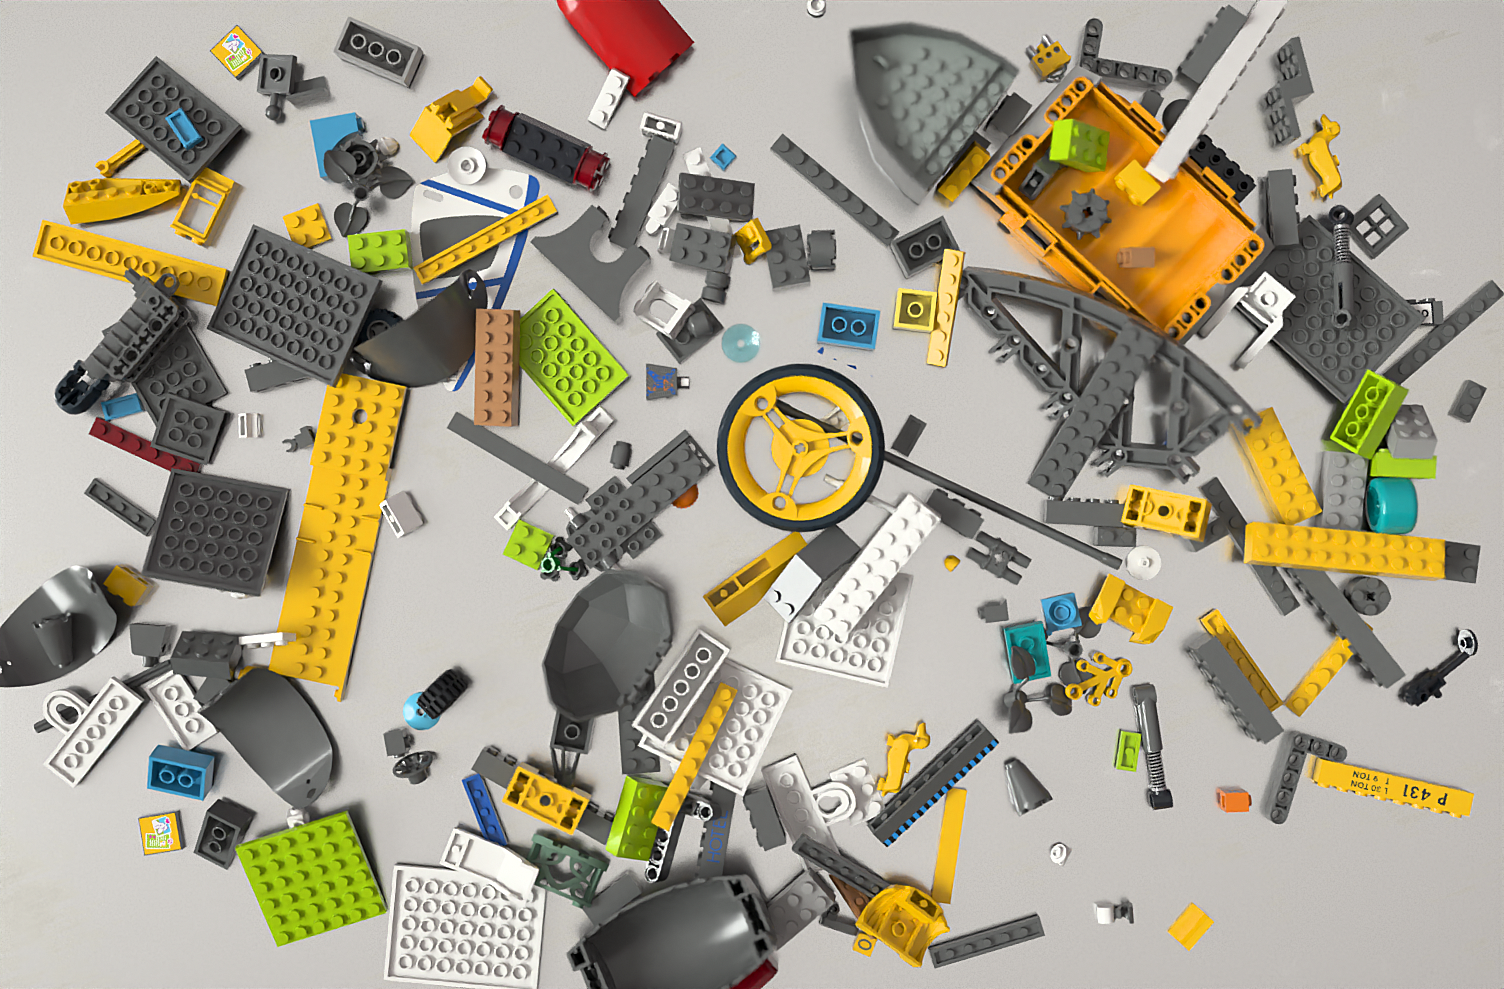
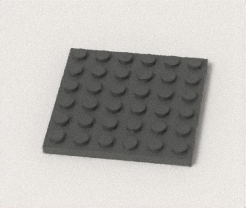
[141,468,288,597]

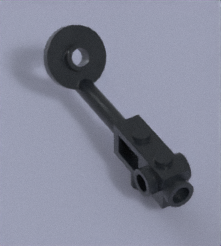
[1404,629,1478,707]

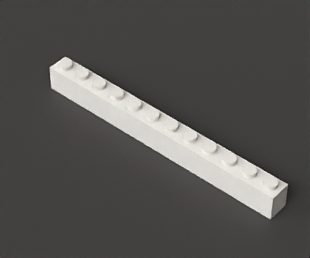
[1145,0,1287,183]

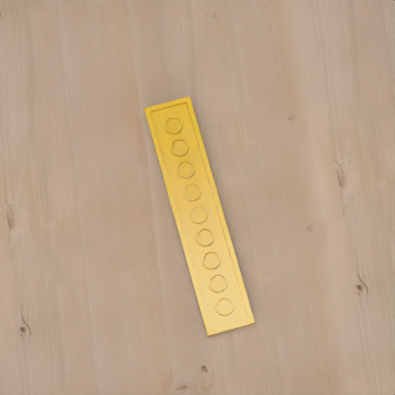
[32,220,229,306]

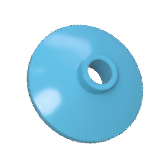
[403,692,441,730]

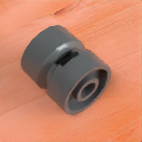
[701,271,731,304]

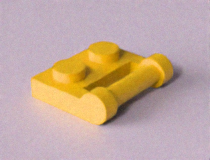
[734,218,772,264]

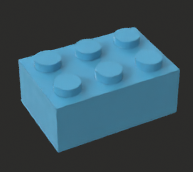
[817,303,880,351]
[147,744,214,801]

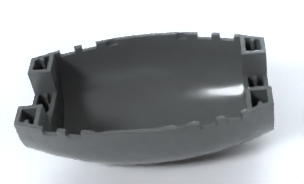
[566,875,777,989]

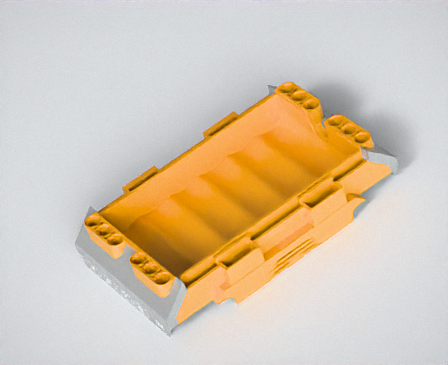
[970,65,1275,345]

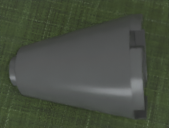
[31,613,73,668]

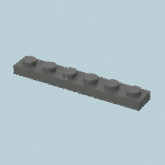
[792,833,890,898]
[928,916,1045,969]

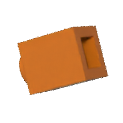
[1221,789,1252,813]

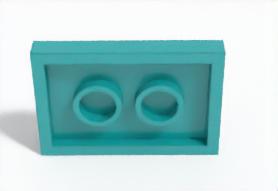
[1004,621,1051,684]

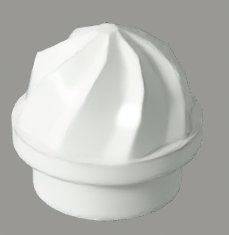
[378,137,397,155]

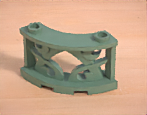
[526,834,609,909]

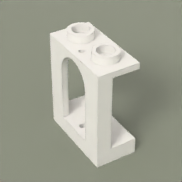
[633,280,696,340]

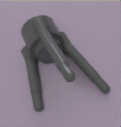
[549,745,580,786]

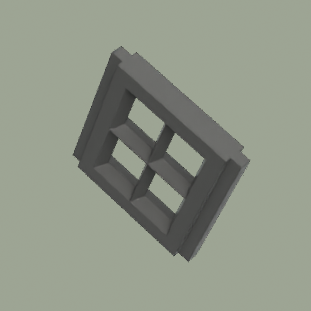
[1349,194,1409,259]

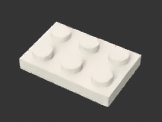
[829,758,885,827]

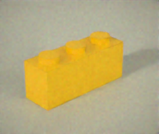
[937,141,991,202]

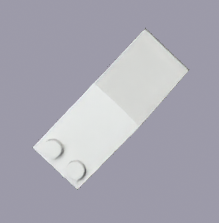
[440,827,539,906]

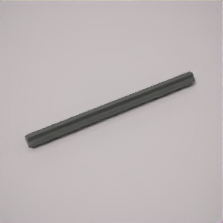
[33,659,172,733]

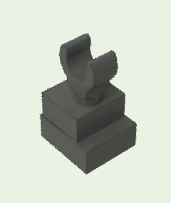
[282,426,316,452]

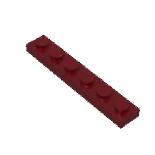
[89,417,203,473]

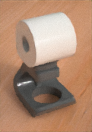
[1097,902,1134,924]

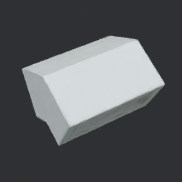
[657,228,675,255]
[238,413,261,438]

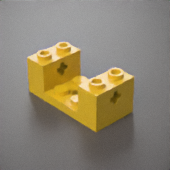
[1121,484,1212,542]
[501,762,592,835]

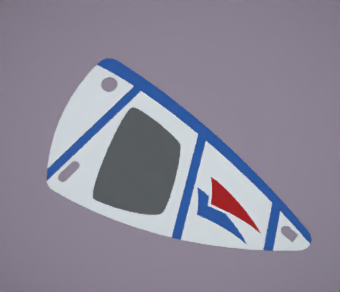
[411,168,540,391]

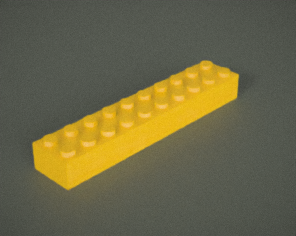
[1244,522,1445,581]

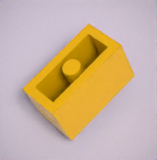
[1114,159,1161,206]
[103,564,154,606]

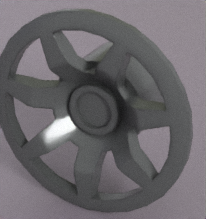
[392,751,433,785]

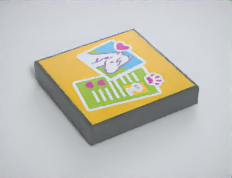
[210,25,265,80]
[138,811,184,856]

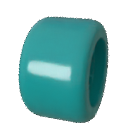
[1366,477,1418,535]

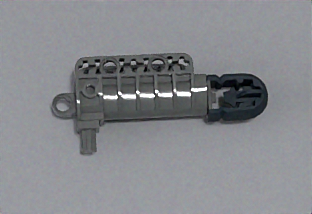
[54,268,191,415]

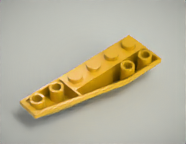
[63,178,181,225]
[702,532,808,626]

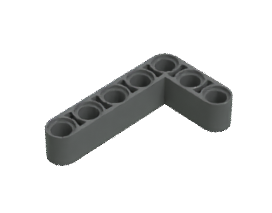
[1077,18,1173,90]
[1265,731,1347,825]
[644,793,722,883]

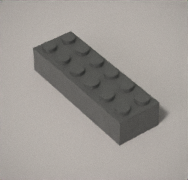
[1188,633,1284,744]

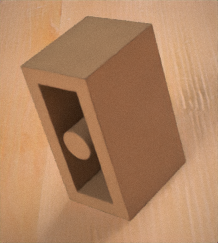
[1117,247,1155,268]

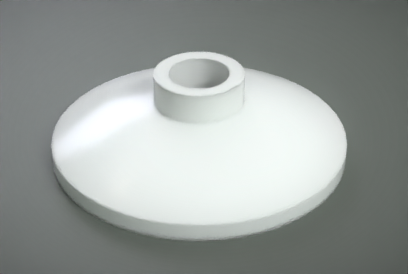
[447,146,486,185]

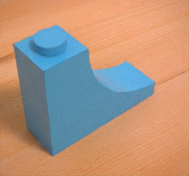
[310,112,364,180]

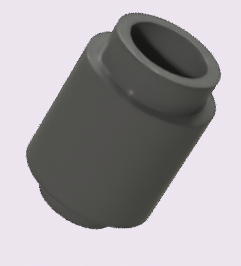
[610,441,632,470]

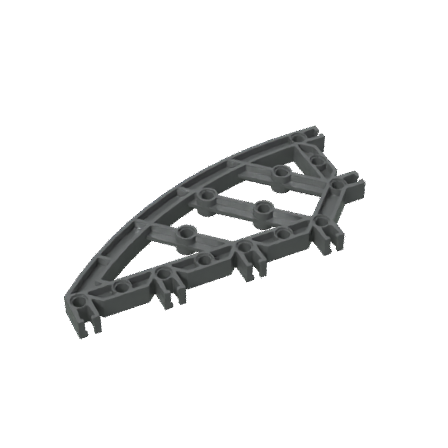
[958,266,1262,485]

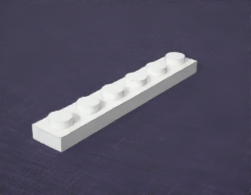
[683,147,742,258]

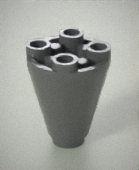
[1006,759,1053,817]

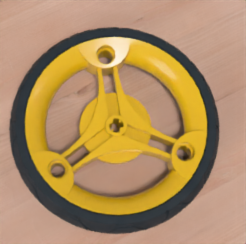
[717,363,885,532]

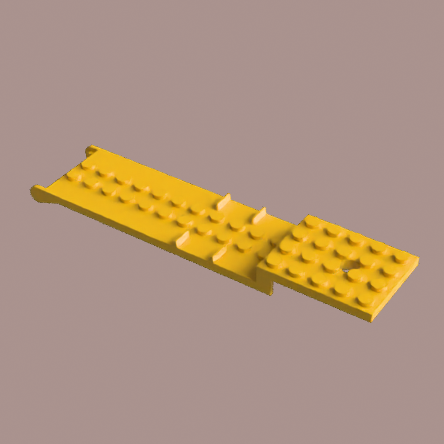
[268,373,407,702]

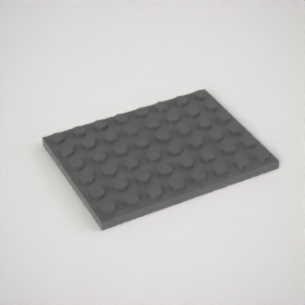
[1235,215,1426,404]
[207,224,383,388]

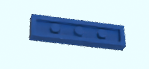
[462,773,508,846]

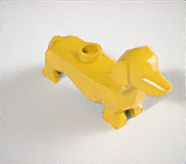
[1299,114,1342,199]
[877,722,931,797]

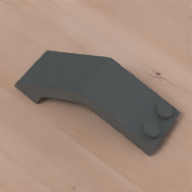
[763,525,861,623]

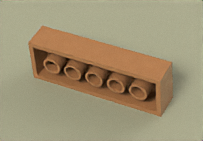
[474,309,520,427]

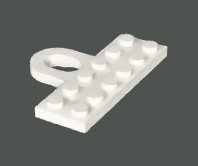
[43,676,144,788]
[761,755,856,873]

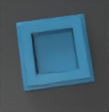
[710,143,737,171]

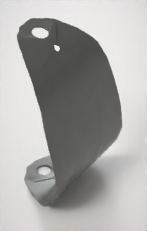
[196,667,333,809]

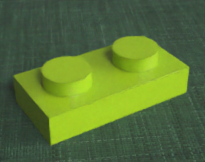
[1116,730,1142,772]

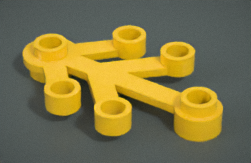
[1065,652,1133,707]

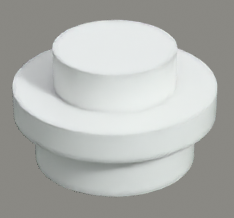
[807,0,826,16]

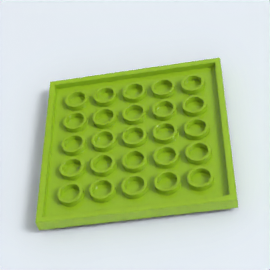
[235,811,388,947]

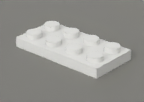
[144,670,219,751]

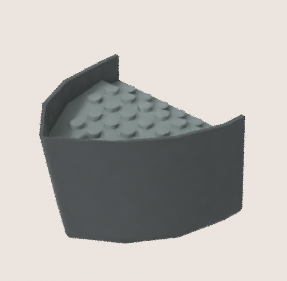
[849,22,1020,204]

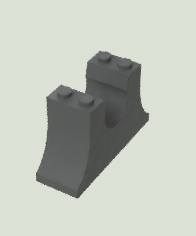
[530,204,651,325]

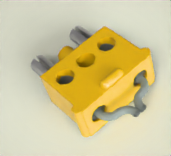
[1026,34,1071,81]

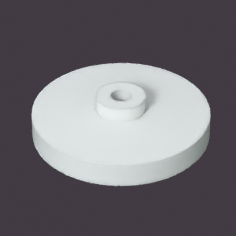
[1126,546,1161,580]

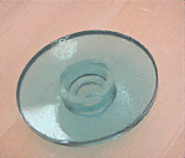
[722,324,760,362]

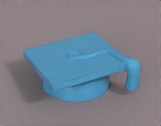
[1041,593,1082,636]

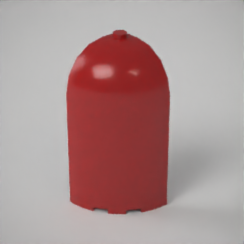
[556,0,695,96]

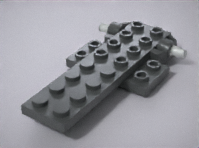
[564,442,710,572]

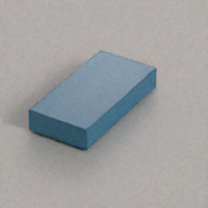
[165,108,203,150]
[101,393,145,421]

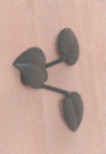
[323,150,413,238]
[1044,606,1102,694]
[1004,646,1073,734]

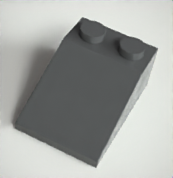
[193,799,252,870]

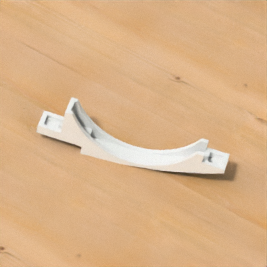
[494,406,615,531]

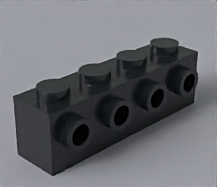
[1187,134,1257,203]

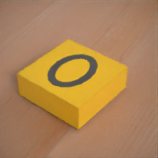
[852,931,877,957]

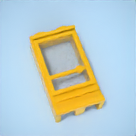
[170,167,240,246]

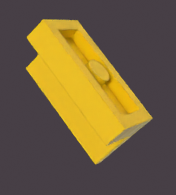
[1167,903,1214,951]

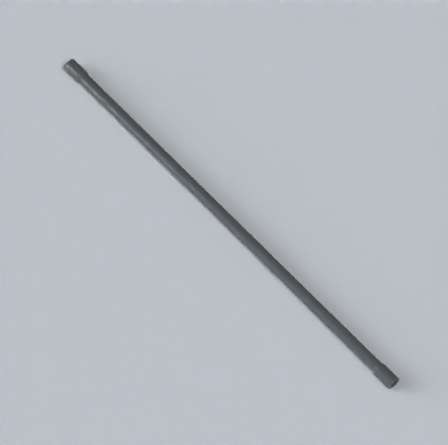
[773,400,1123,570]

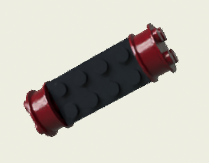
[482,105,610,192]

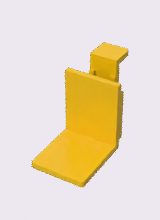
[410,76,493,162]

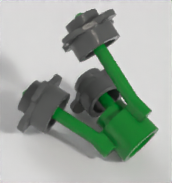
[540,537,587,582]

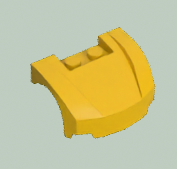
[855,885,950,967]

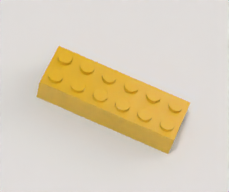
[1231,407,1322,525]

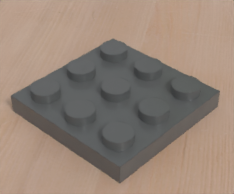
[150,392,226,465]

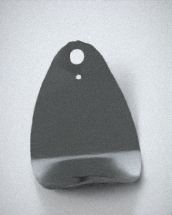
[349,269,488,387]
[0,566,117,688]

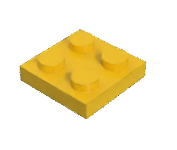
[283,203,333,249]

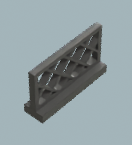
[626,429,716,485]

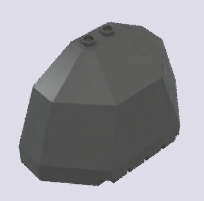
[541,569,674,722]

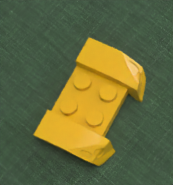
[1089,573,1173,644]

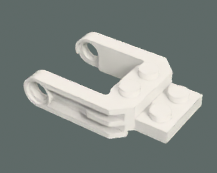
[1199,271,1296,369]

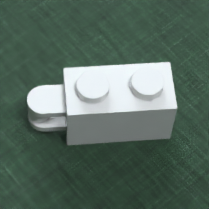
[646,183,678,235]

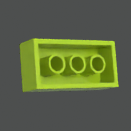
[1330,369,1410,459]
[605,775,668,861]

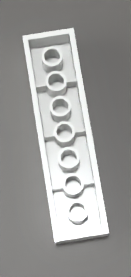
[813,492,941,639]

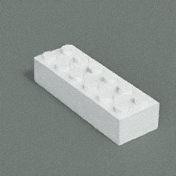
[632,628,730,748]

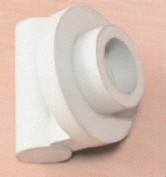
[1051,844,1072,866]

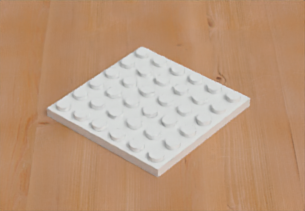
[775,561,914,688]
[638,641,793,796]

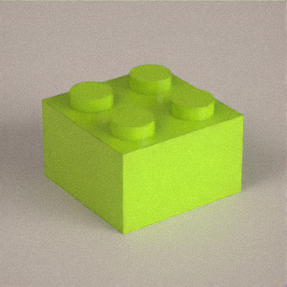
[503,519,556,570]

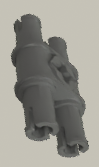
[966,530,1032,585]

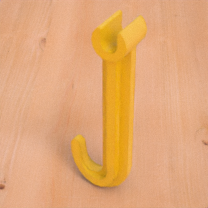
[95,139,146,178]

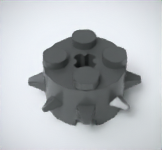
[340,134,387,186]
[1060,188,1112,240]

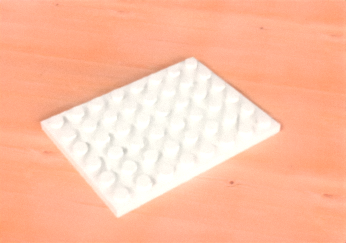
[384,864,547,989]

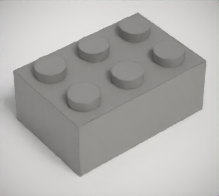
[1384,404,1438,459]

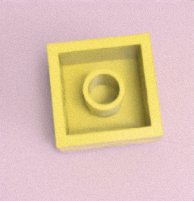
[893,288,937,333]

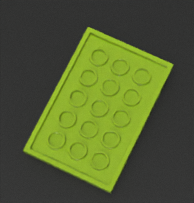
[519,289,630,426]

